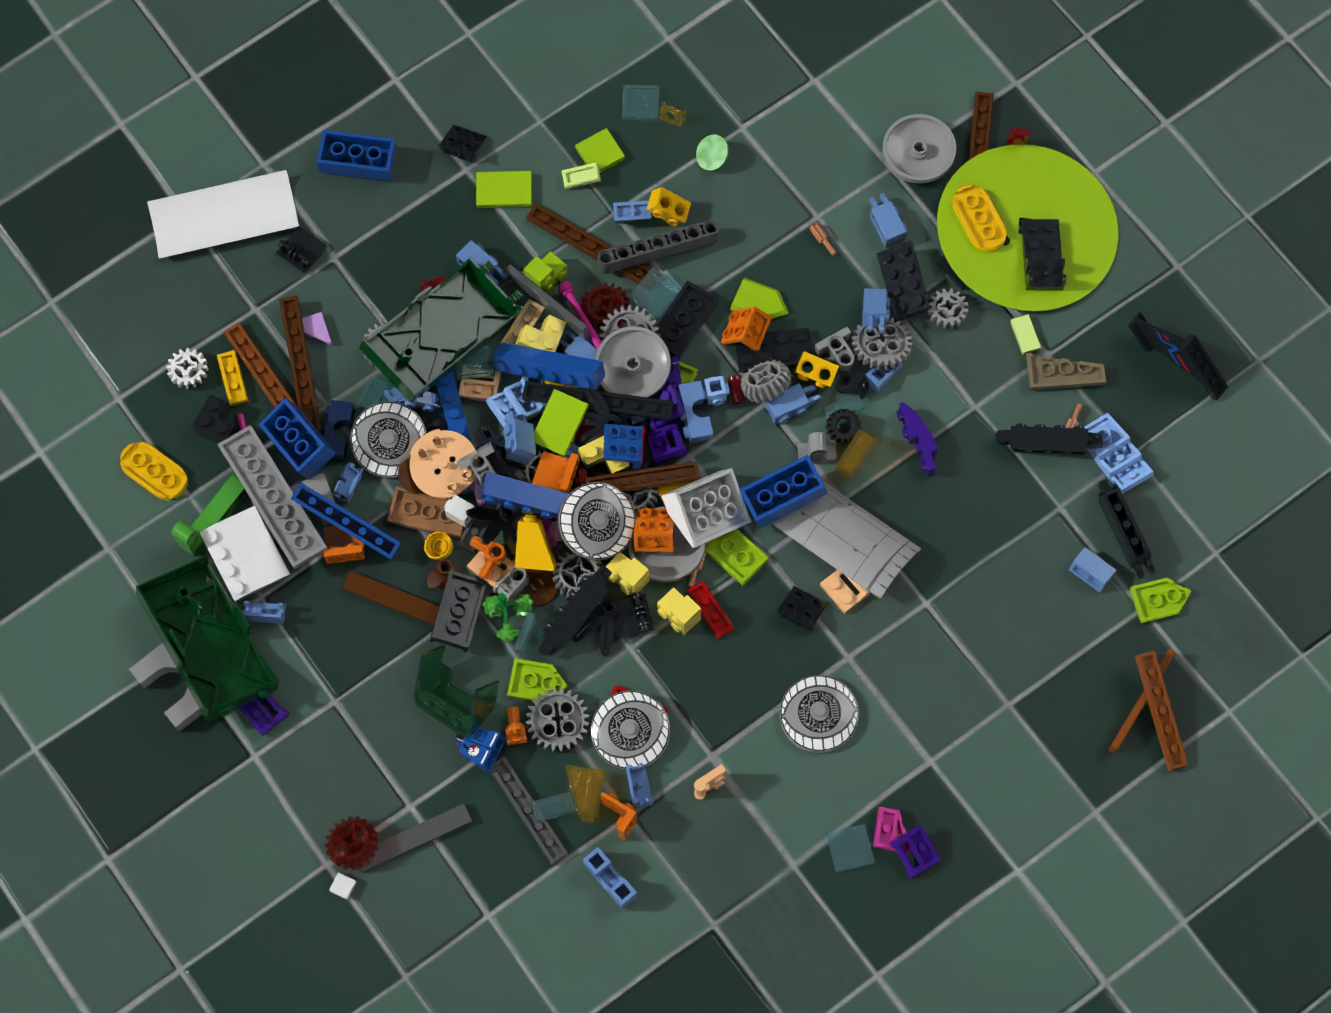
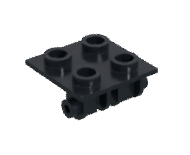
[439,125,487,162]
[276,226,328,274]
[777,586,828,631]
[609,592,654,639]

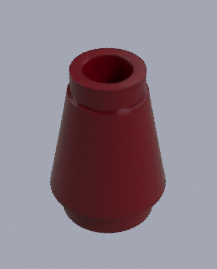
[727,375,745,404]

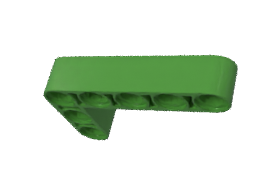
[171,473,247,557]

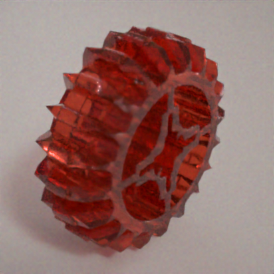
[580,282,630,331]
[325,816,379,870]

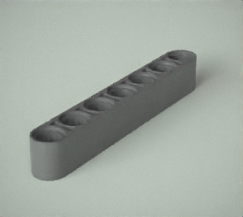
[597,220,720,274]

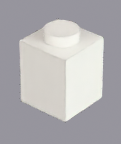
[444,495,475,528]

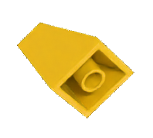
[515,514,558,571]

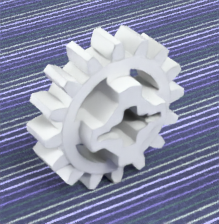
[166,348,209,389]

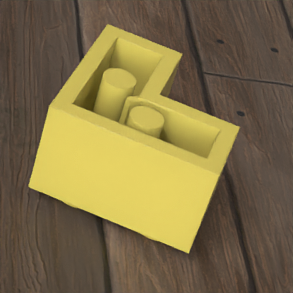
[515,315,566,352]
[578,436,630,474]
[606,552,649,596]
[657,588,701,635]

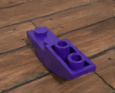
[896,402,938,477]

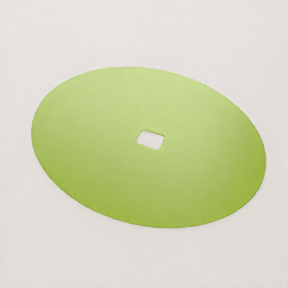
[937,144,1118,311]

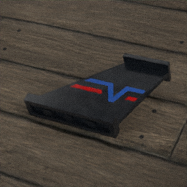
[1128,312,1228,400]

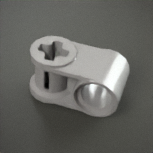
[493,567,530,601]

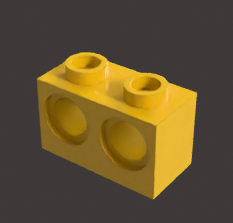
[646,187,691,226]
[794,351,839,389]

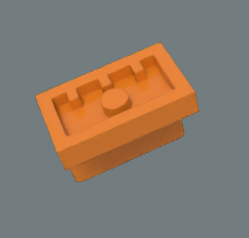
[721,306,772,351]
[532,452,580,493]
[634,508,674,552]
[323,525,365,564]
[600,792,638,841]

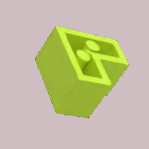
[524,251,568,294]

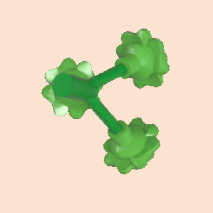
[482,593,533,642]

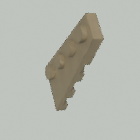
[1026,353,1106,390]

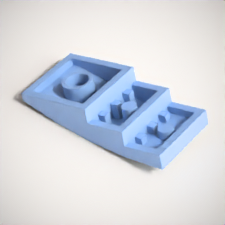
[486,376,547,428]
[1085,413,1154,494]

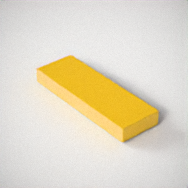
[217,350,249,407]

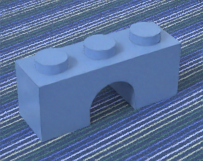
[677,381,713,444]
[583,847,638,910]

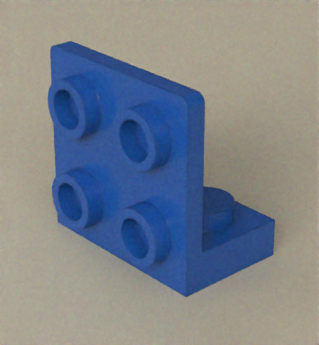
[603,424,643,471]

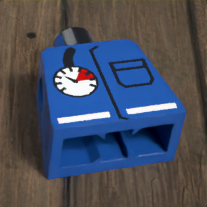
[455,727,506,773]

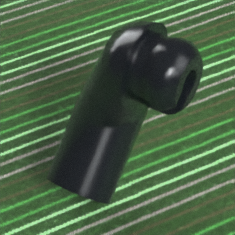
[424,417,447,433]

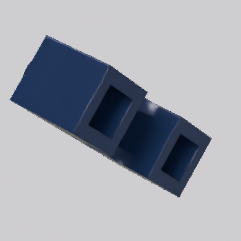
[322,400,356,462]

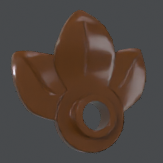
[427,559,464,593]

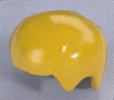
[424,532,453,561]

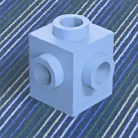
[703,376,730,405]

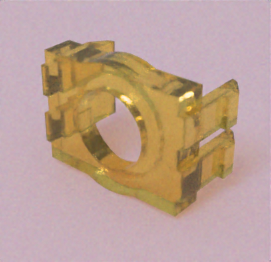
[659,101,686,126]

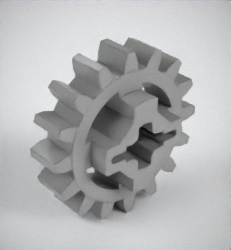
[928,289,968,329]

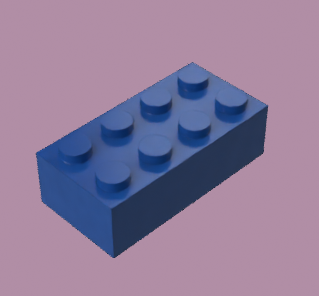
[316,130,398,181]
[259,398,336,480]
[739,455,828,529]

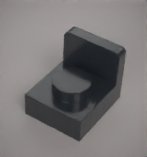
[837,373,869,399]

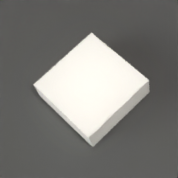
[329,872,357,900]

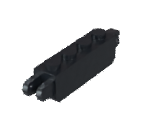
[995,423,1103,456]
[473,426,538,516]
[1098,479,1155,579]
[539,565,612,656]

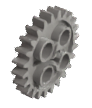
[599,305,660,342]
[851,318,913,370]
[526,688,589,752]

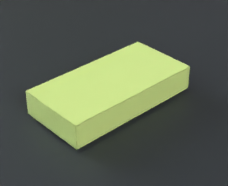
[562,162,601,189]
[1010,314,1041,355]

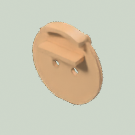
[410,429,479,498]

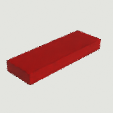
[687,581,734,639]

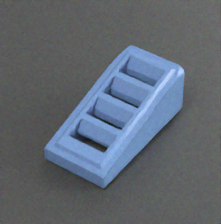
[865,363,904,393]

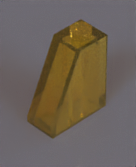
[835,429,882,479]
[566,765,606,823]

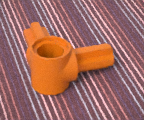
[470,536,506,580]
[505,706,527,745]

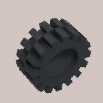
[825,408,862,444]

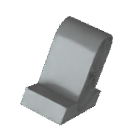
[814,327,854,373]
[797,432,837,463]
[457,442,496,486]

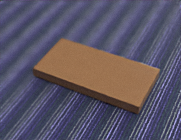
[386,486,470,539]

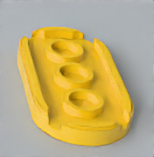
[952,184,1007,252]
[120,442,188,501]

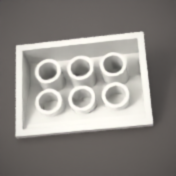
[662,468,751,548]
[199,506,290,601]

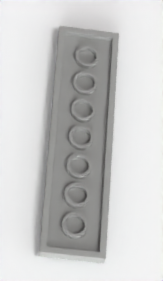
[218,425,327,569]

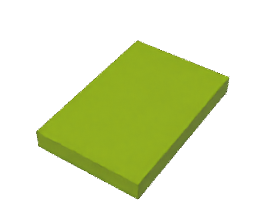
[476,171,532,208]
[534,389,589,457]
[705,529,769,586]

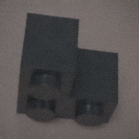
[192,394,238,444]

